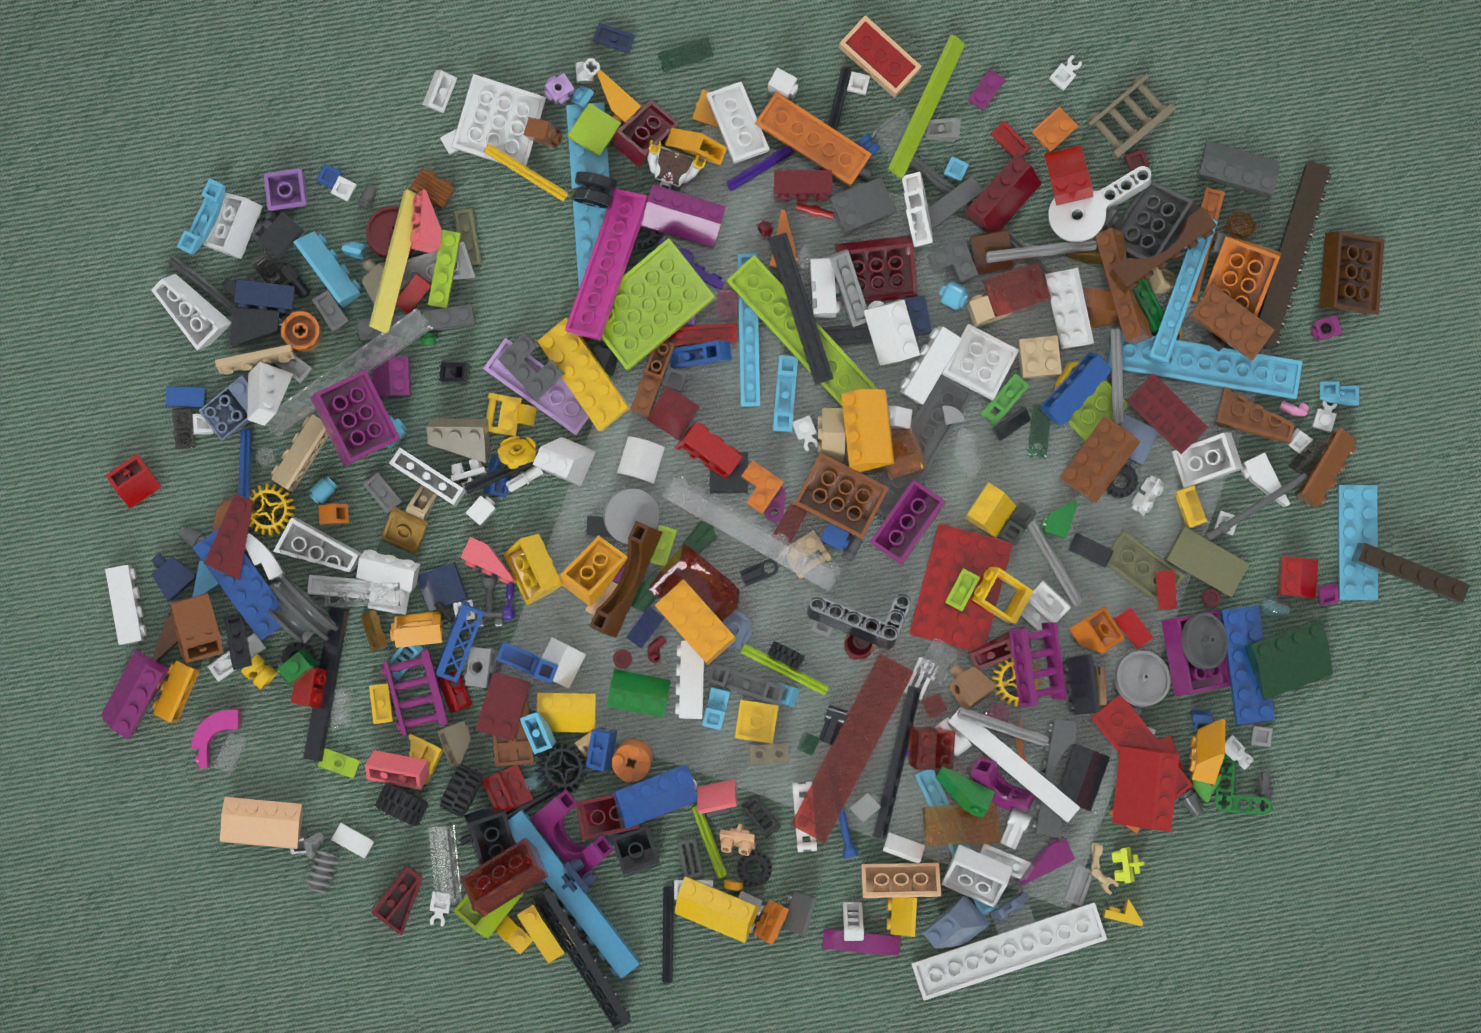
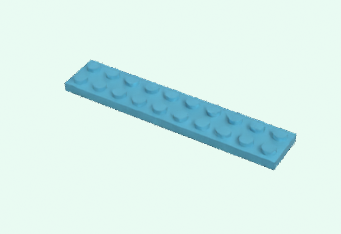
[566,102,611,288]
[1107,332,1303,399]

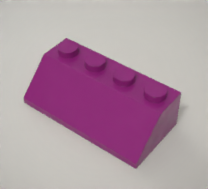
[641,184,726,248]
[869,479,946,567]
[101,650,169,739]

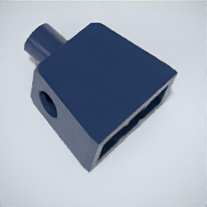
[151,554,197,601]

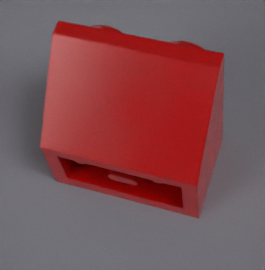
[105,454,162,509]

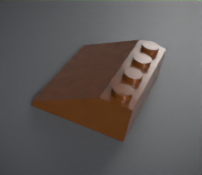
[1319,231,1384,315]

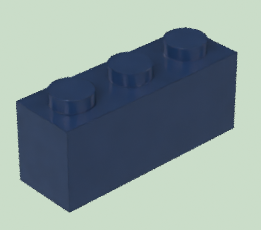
[233,280,294,313]

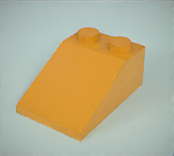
[560,535,628,607]

